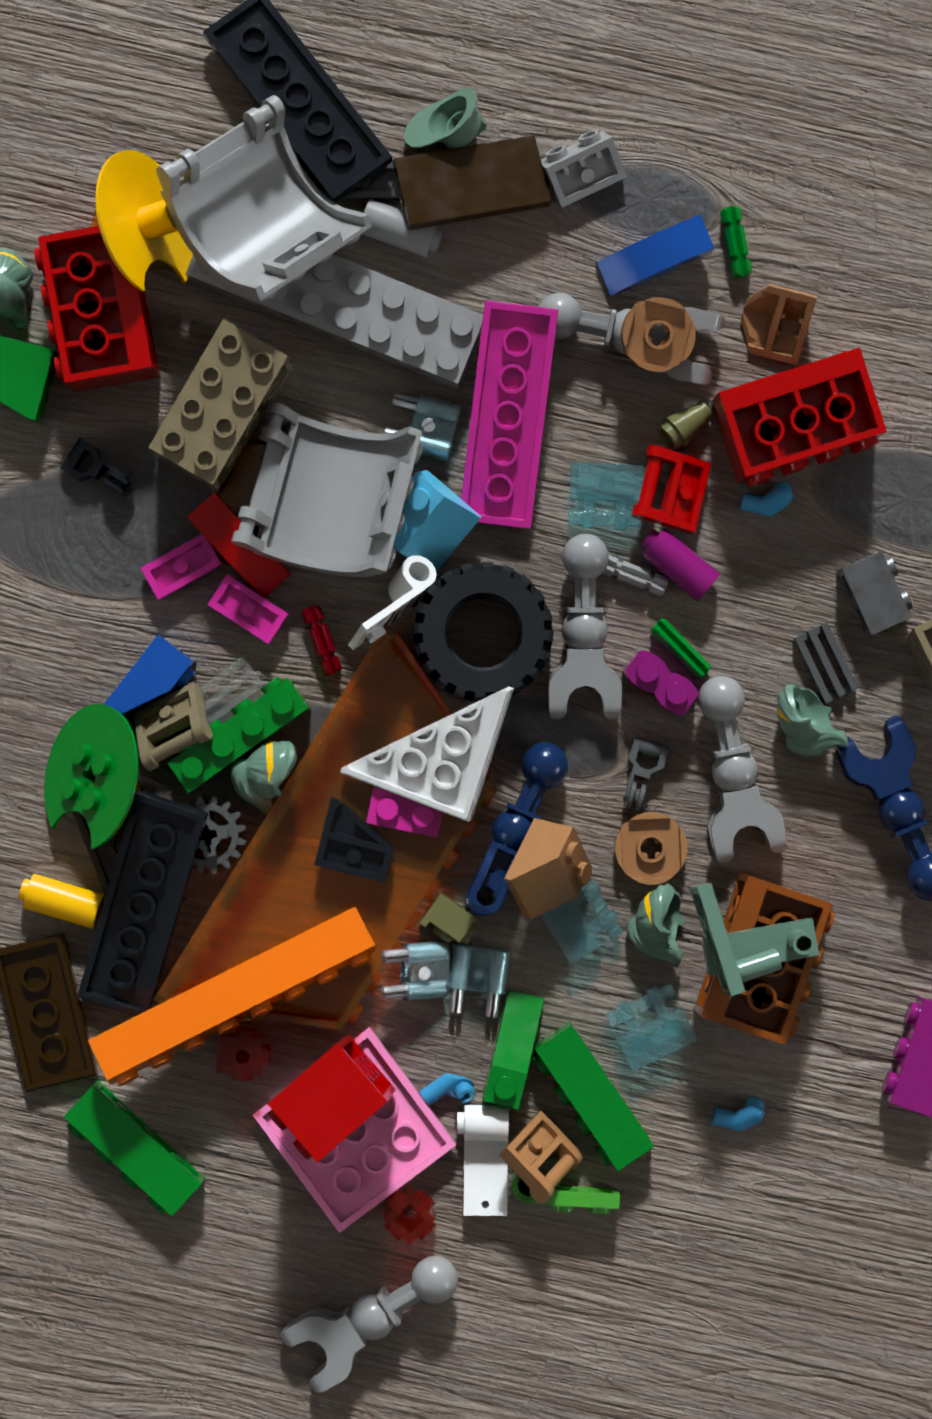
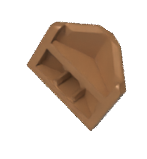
[741,284,817,365]

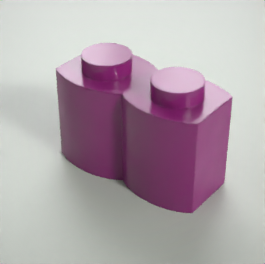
[622,650,699,715]

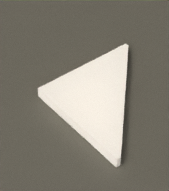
[340,686,514,822]

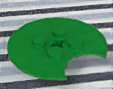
[44,704,138,850]

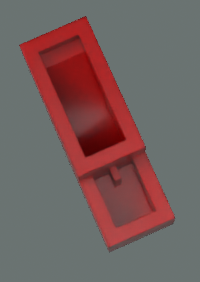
[187,492,291,598]

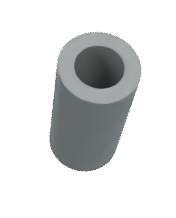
[361,199,443,258]

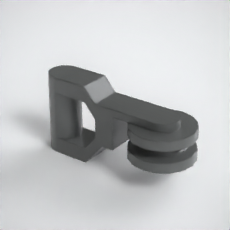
[623,737,669,812]

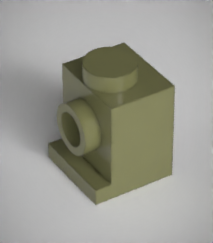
[420,891,478,945]

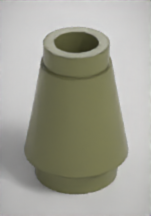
[658,401,713,450]

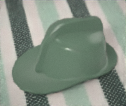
[404,88,487,149]

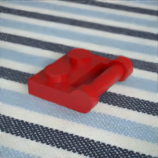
[631,445,711,534]

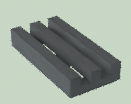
[793,623,859,704]

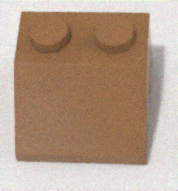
[504,818,592,920]

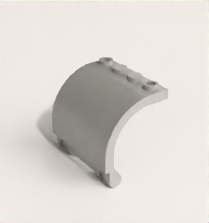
[156,95,372,302]
[231,402,423,577]

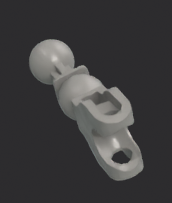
[538,293,725,385]
[547,534,622,720]
[698,676,787,864]
[279,1256,458,1393]

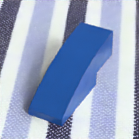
[596,214,714,297]

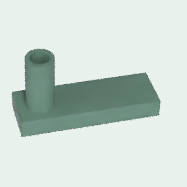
[689,883,782,996]
[701,918,820,976]

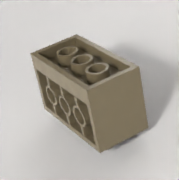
[148,319,293,494]

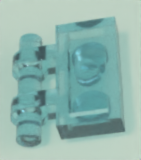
[568,462,644,530]
[541,878,623,964]
[605,983,698,1072]

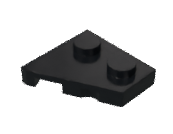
[314,797,394,883]

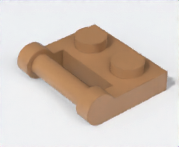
[499,1111,583,1203]

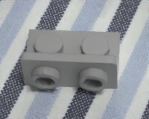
[541,130,627,208]

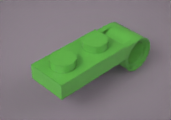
[511,1168,620,1214]

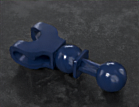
[834,715,932,901]
[465,742,568,916]

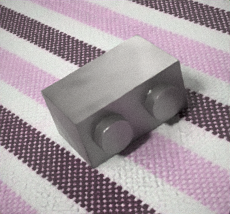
[837,551,913,637]

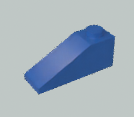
[104,635,196,716]

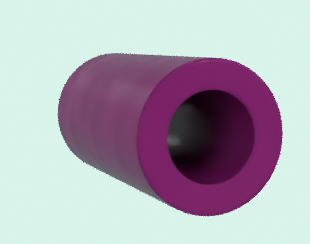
[640,528,720,601]

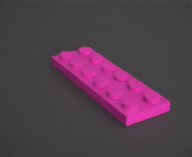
[461,300,558,529]

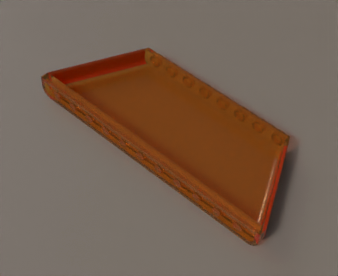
[153,626,498,1030]

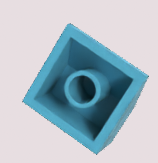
[393,470,482,572]

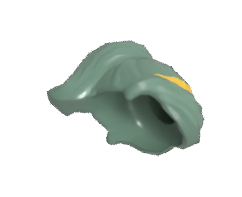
[0,247,33,330]
[777,684,848,757]
[229,741,297,814]
[626,883,685,968]

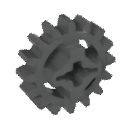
[183,796,247,874]

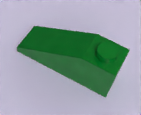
[482,989,544,1110]

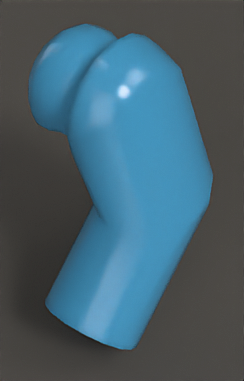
[739,481,793,517]
[419,1073,475,1106]
[711,1097,765,1131]

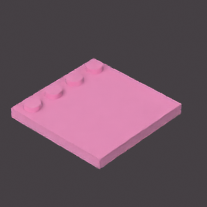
[253,1027,457,1233]

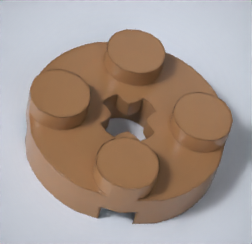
[620,297,696,372]
[614,812,688,885]

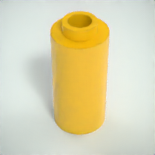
[18,873,105,929]

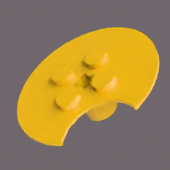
[95,150,193,292]

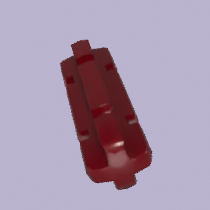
[302,605,342,676]

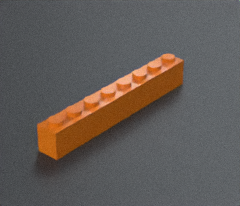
[88,906,375,1086]

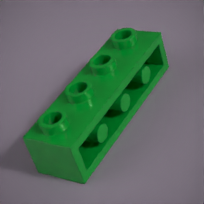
[167,677,311,793]

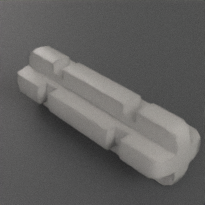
[602,555,669,596]

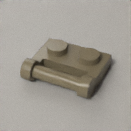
[133,682,213,771]

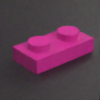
[140,534,223,601]
[207,574,289,645]
[366,787,443,838]

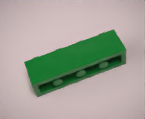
[533,1021,654,1171]
[64,1080,205,1216]

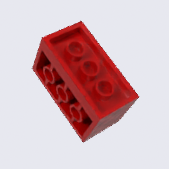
[34,226,160,393]
[711,347,887,487]
[267,1034,396,1163]

